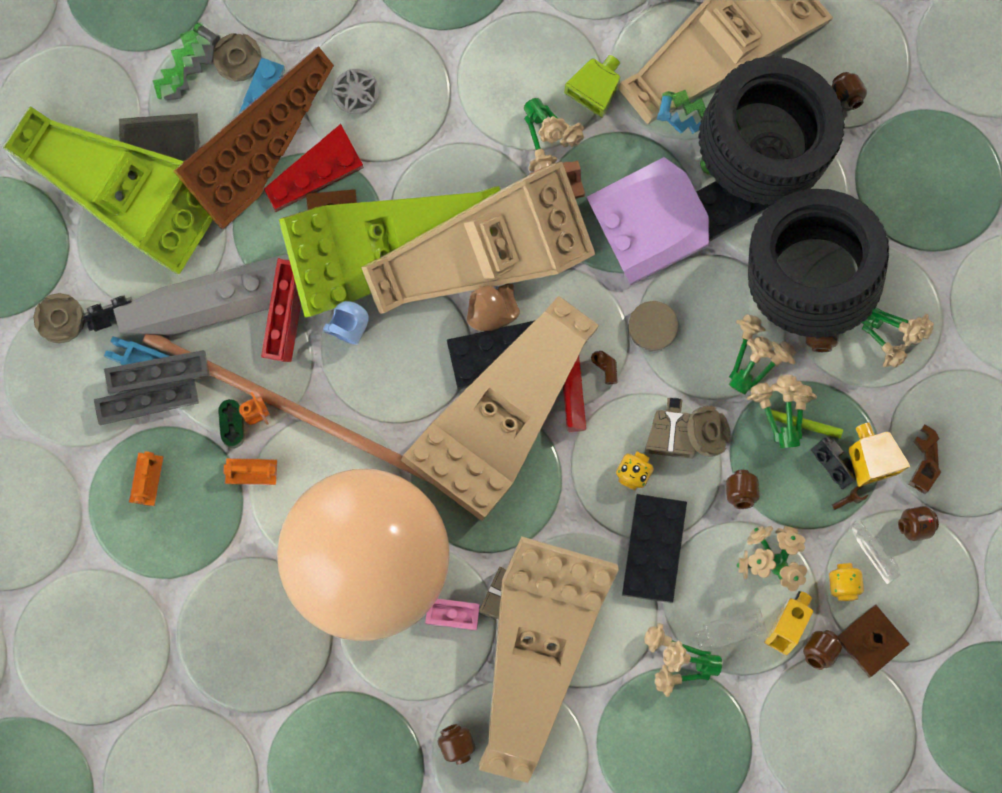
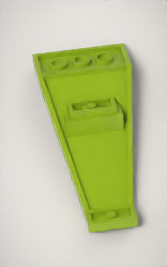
[3,106,213,275]
[279,186,501,317]

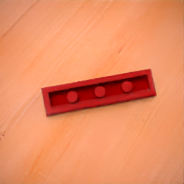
[261,258,301,362]
[563,355,586,432]

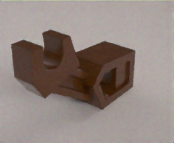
[908,424,941,494]

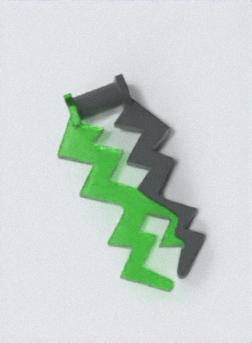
[152,22,220,101]

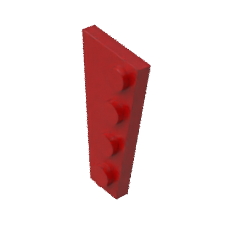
[264,123,364,212]

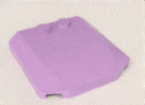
[587,157,709,285]

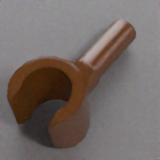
[832,486,868,510]

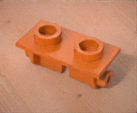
[239,392,270,425]
[129,451,164,506]
[224,458,277,485]

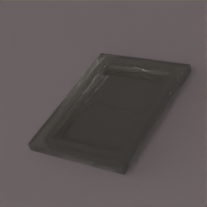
[118,113,200,176]

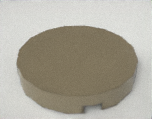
[213,33,262,82]
[33,293,85,344]
[628,301,679,351]
[687,406,730,457]

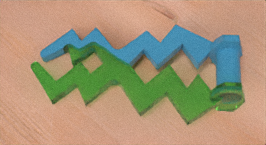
[657,90,741,134]

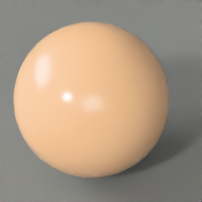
[277,469,450,641]

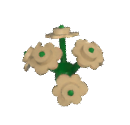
[736,526,807,592]

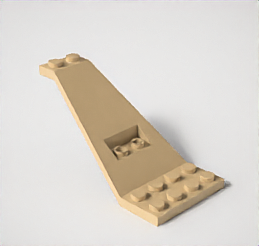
[617,0,833,125]
[361,161,595,313]
[401,296,599,522]
[479,536,619,783]

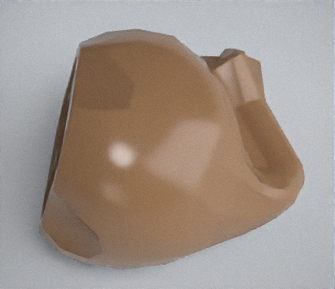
[467,283,520,331]

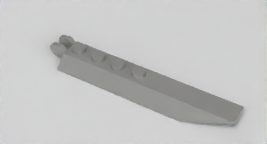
[113,254,289,335]

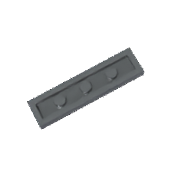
[104,350,210,394]
[94,379,199,425]

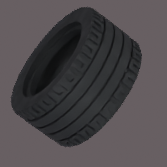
[698,56,845,205]
[748,189,889,338]

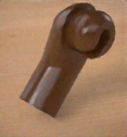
[591,351,618,385]

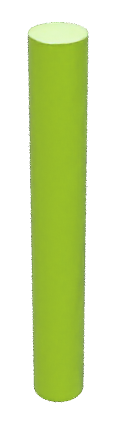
[767,409,843,439]

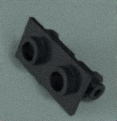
[83,295,132,332]
[811,436,856,489]

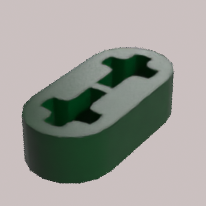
[218,399,245,448]

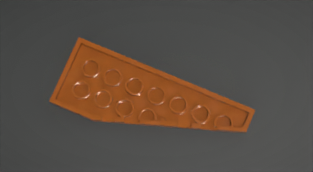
[173,46,334,229]

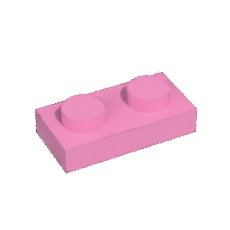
[425,599,480,631]

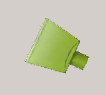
[564,55,621,118]

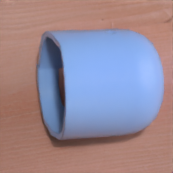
[322,301,369,345]

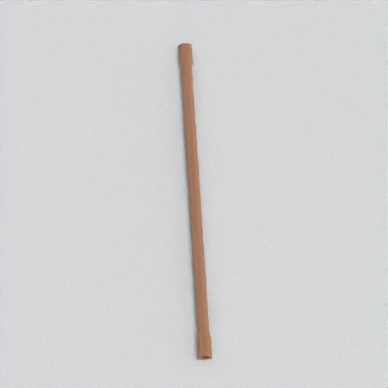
[142,334,430,483]

